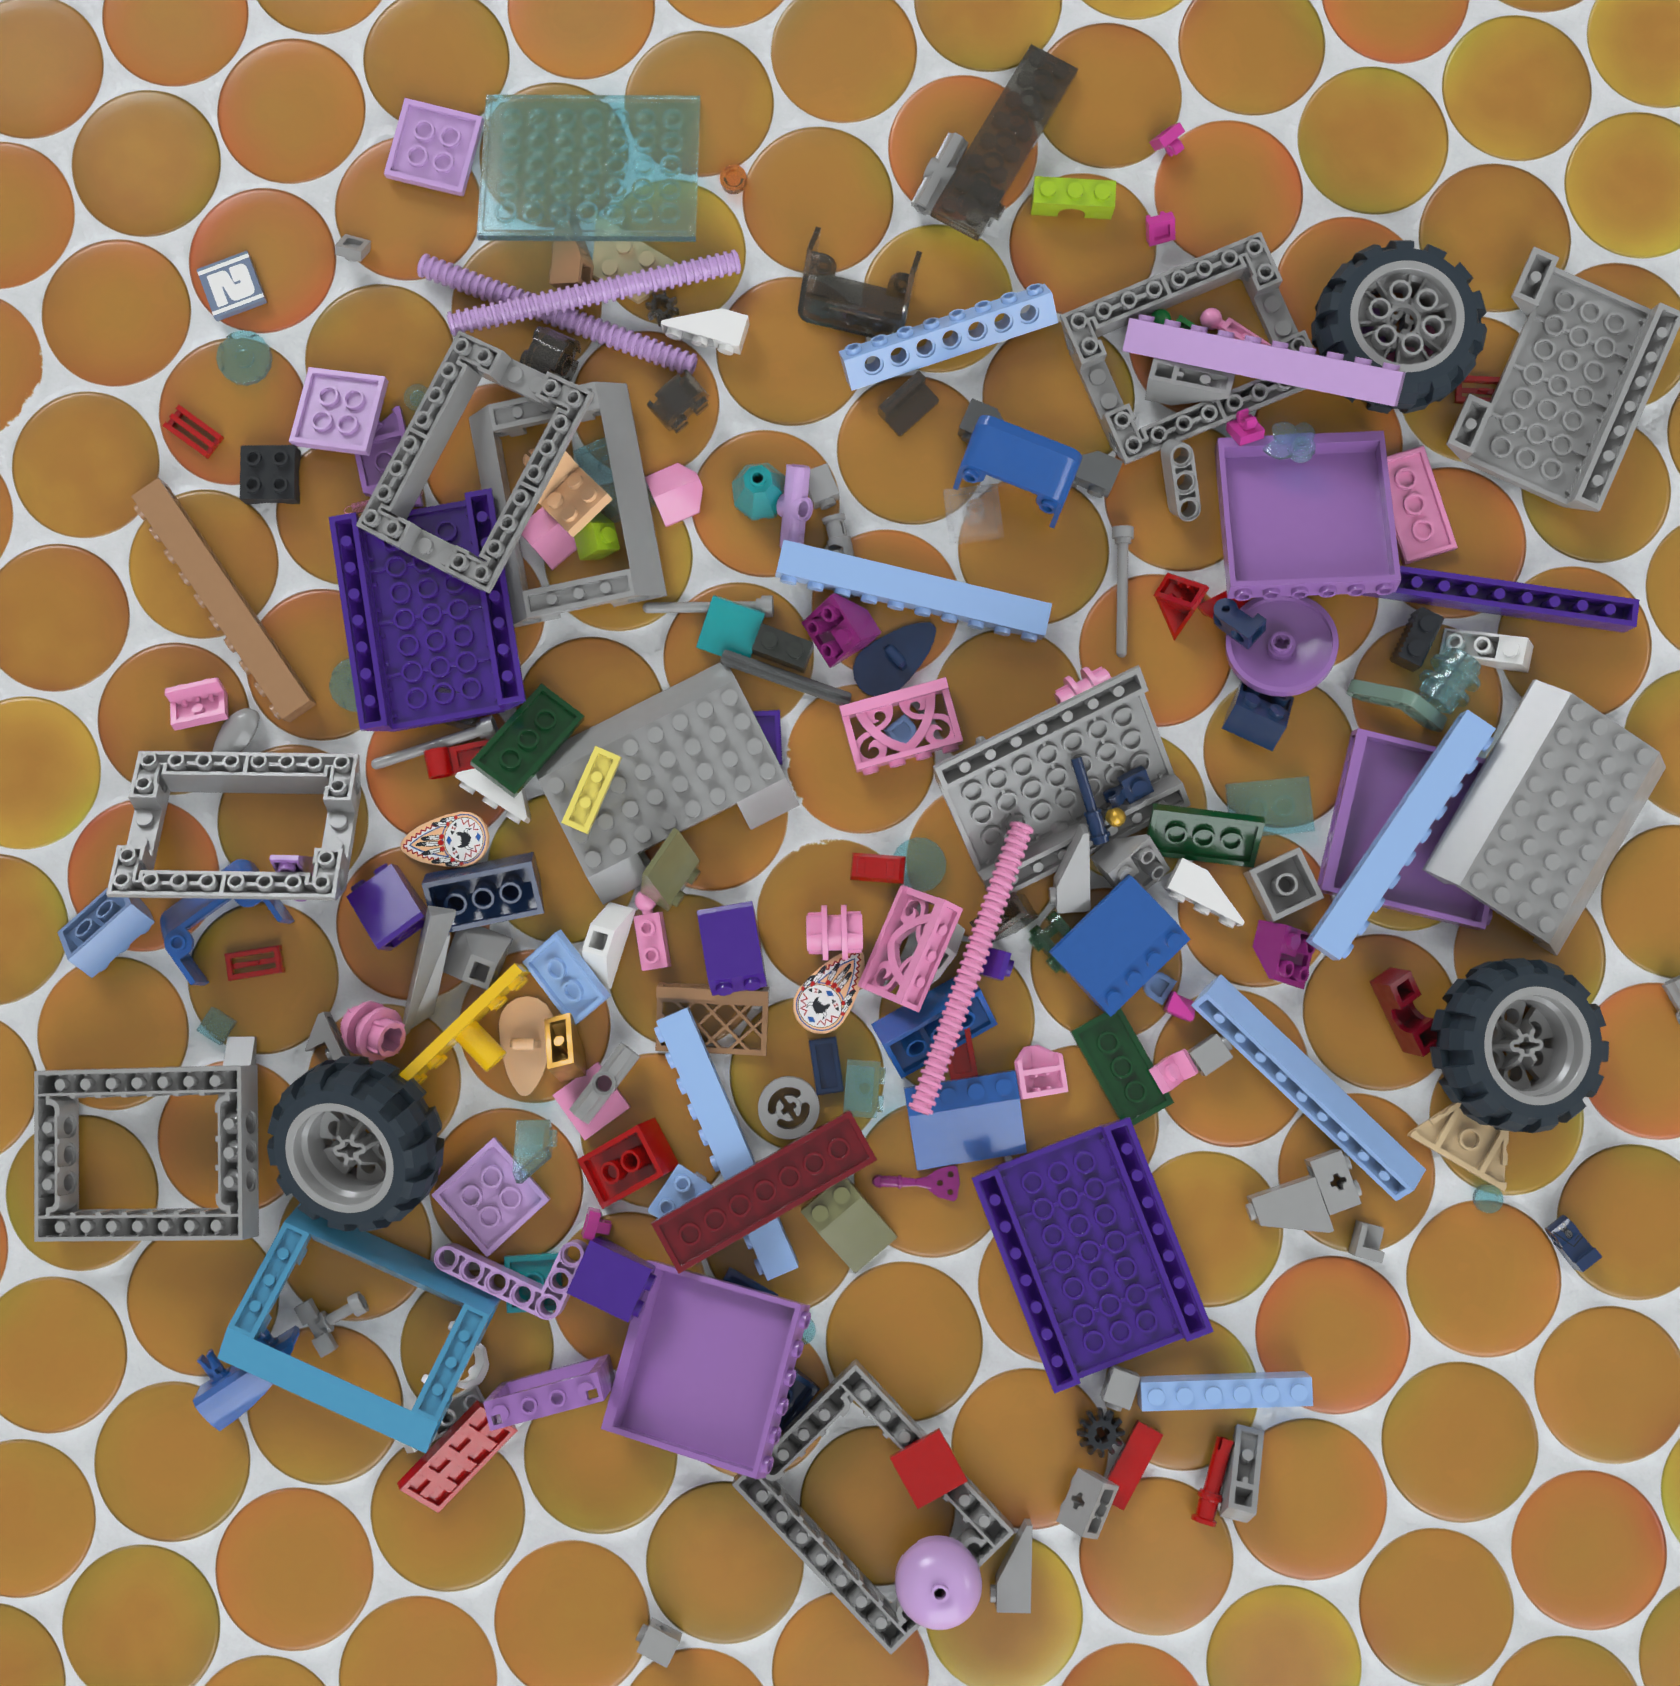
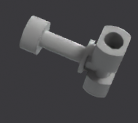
[294,1291,369,1358]

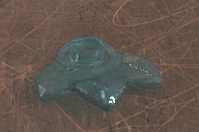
[1263,422,1316,463]

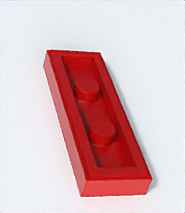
[1107,1419,1163,1511]

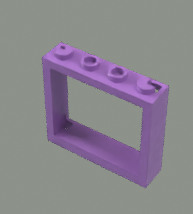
[483,1354,615,1431]

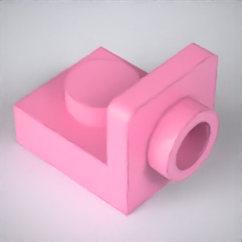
[1149,1049,1198,1094]

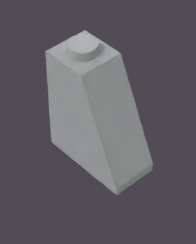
[1245,1175,1334,1233]

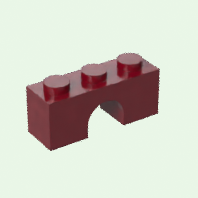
[1370,967,1437,1057]

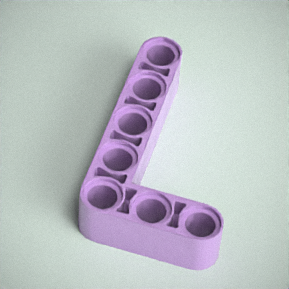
[434,1239,587,1320]

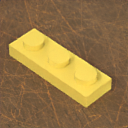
[561,746,622,834]

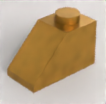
[544,1013,586,1082]

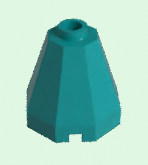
[732,462,785,521]

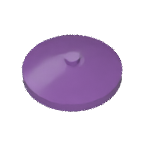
[1225,596,1339,697]

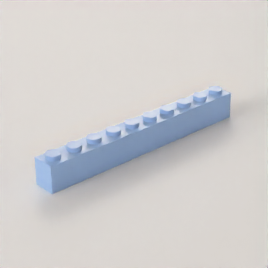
[775,540,1052,642]
[1305,710,1496,961]
[1191,974,1426,1201]
[654,1006,799,1281]

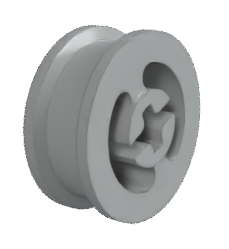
[758,1076,820,1139]

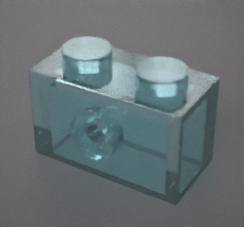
[843,1059,886,1118]

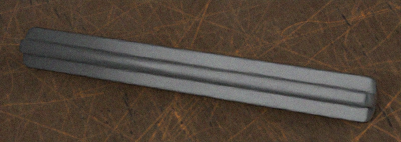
[720,650,852,706]

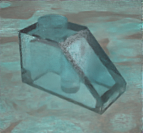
[512,1120,558,1184]

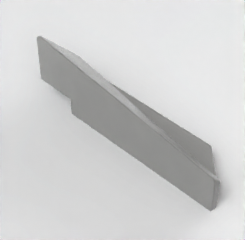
[402,905,456,1035]

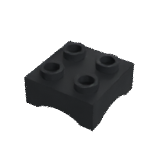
[240,445,301,504]

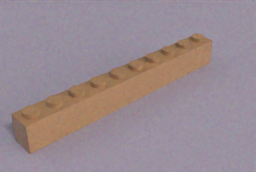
[131,478,317,723]

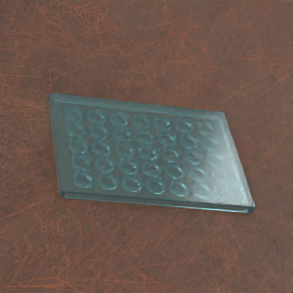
[477,95,701,242]

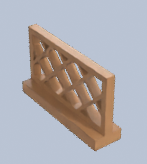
[655,982,770,1056]

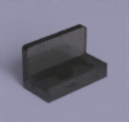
[878,371,939,437]

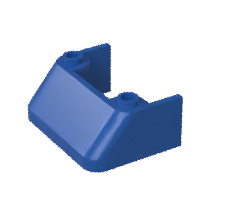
[953,415,1082,528]
[160,859,295,986]

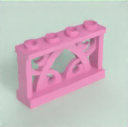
[839,677,963,775]
[858,885,963,1012]

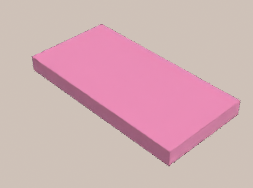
[1387,445,1458,566]

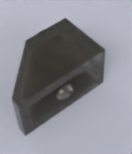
[970,891,1038,943]

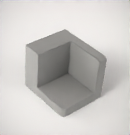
[1348,1220,1385,1263]

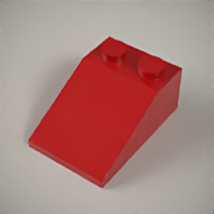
[577,1117,679,1209]

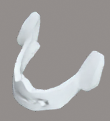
[421,1321,489,1389]

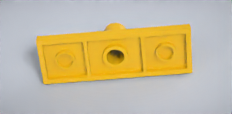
[399,963,530,1085]

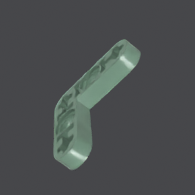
[1346,679,1447,732]

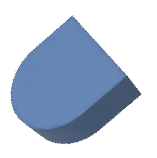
[884,714,917,743]
[1143,972,1177,1005]

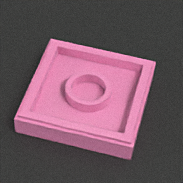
[553,1062,631,1140]

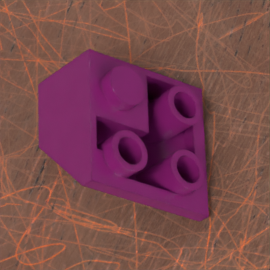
[801,593,882,668]
[1252,920,1315,989]

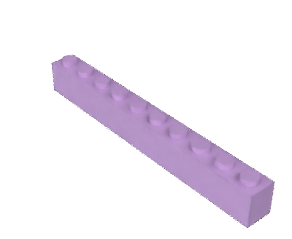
[1122,314,1406,406]

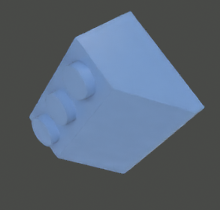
[57,888,155,978]

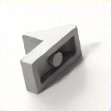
[305,1012,351,1060]

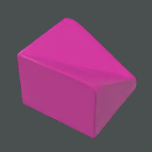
[1163,991,1195,1022]

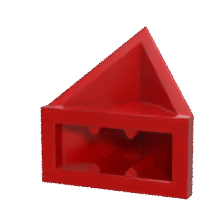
[1153,573,1209,641]

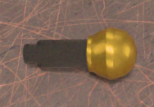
[1097,807,1126,827]

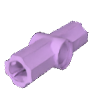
[776,464,813,548]

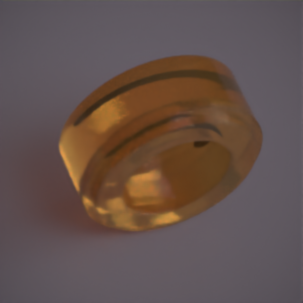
[720,165,747,194]

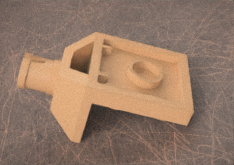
[523,448,613,537]

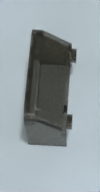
[798,227,922,338]

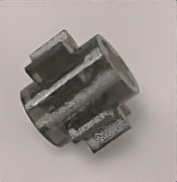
[645,290,680,327]

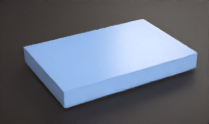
[523,930,611,1025]

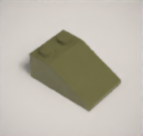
[641,828,701,911]
[800,1177,898,1273]

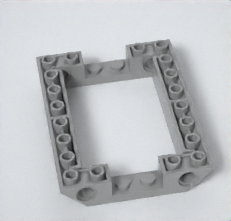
[1060,232,1316,465]
[356,331,595,594]
[469,382,667,628]
[106,751,361,900]

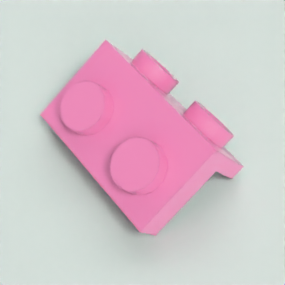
[165,678,229,731]

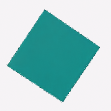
[696,595,766,658]
[504,1252,563,1313]

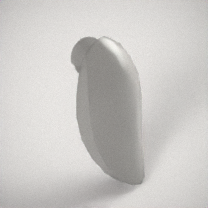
[212,708,260,752]

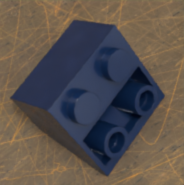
[1222,681,1294,751]

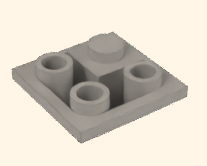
[1090,834,1170,891]
[443,926,513,990]

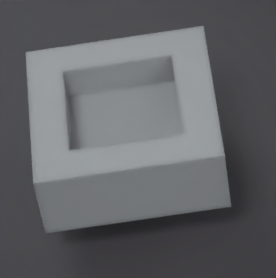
[335,234,371,262]

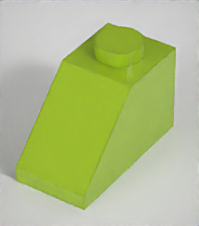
[574,512,620,560]

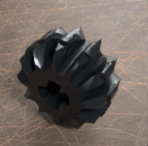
[1076,1407,1125,1458]

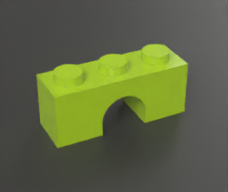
[1031,176,1116,219]

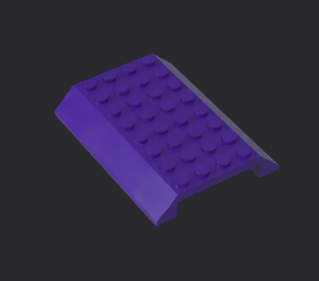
[329,488,526,732]
[972,1117,1214,1394]

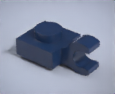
[1102,765,1154,808]

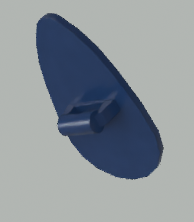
[853,622,936,697]

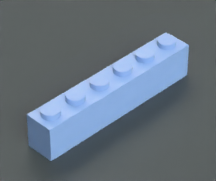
[1137,1371,1313,1411]

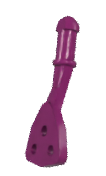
[872,1165,960,1201]

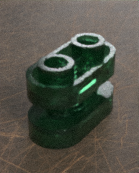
[1028,910,1071,974]

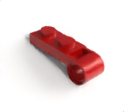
[423,739,490,779]

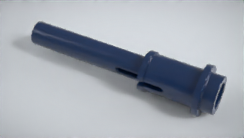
[1071,756,1111,845]

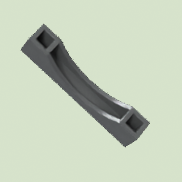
[958,398,1123,498]

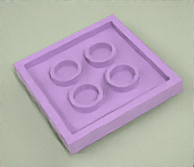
[384,98,484,197]
[289,367,389,456]
[432,1137,551,1257]

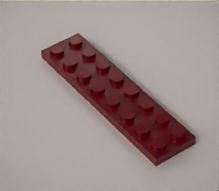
[651,1110,877,1274]

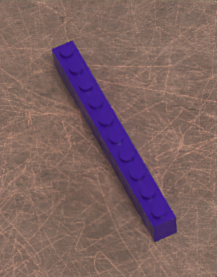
[1362,566,1640,633]

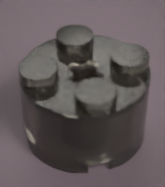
[520,326,581,381]
[647,369,709,434]

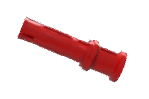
[1191,1436,1234,1527]

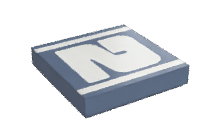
[196,251,268,322]

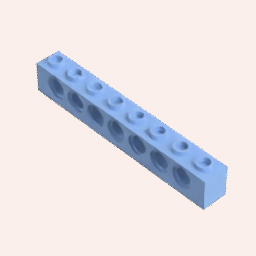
[839,283,1058,390]

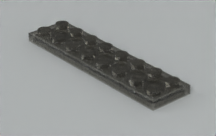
[930,44,1078,241]

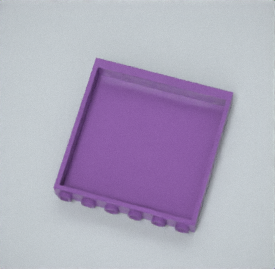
[1215,431,1401,601]
[1317,728,1493,930]
[601,1260,811,1479]

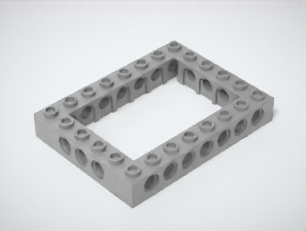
[34,1065,259,1242]
[732,1359,1015,1654]

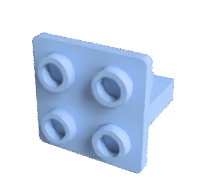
[648,1164,714,1218]

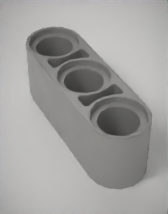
[1161,439,1201,522]

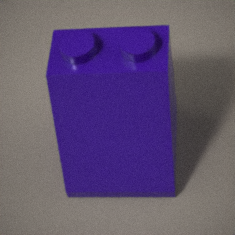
[346,863,428,951]
[697,901,767,996]
[566,1235,657,1322]

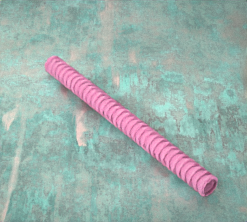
[908,821,1034,1115]

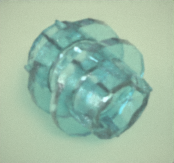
[1419,647,1481,714]

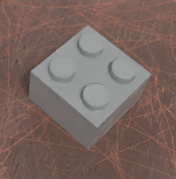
[1243,847,1324,922]

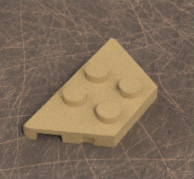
[592,216,679,304]
[1407,1103,1509,1191]

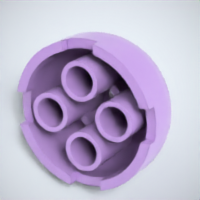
[895,1535,982,1630]

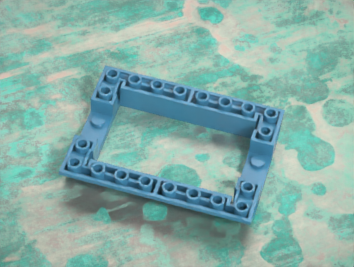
[217,1203,501,1454]

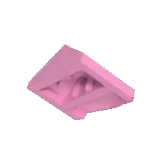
[645,463,703,527]
[521,507,577,570]
[1014,1045,1069,1100]

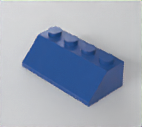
[871,975,998,1079]

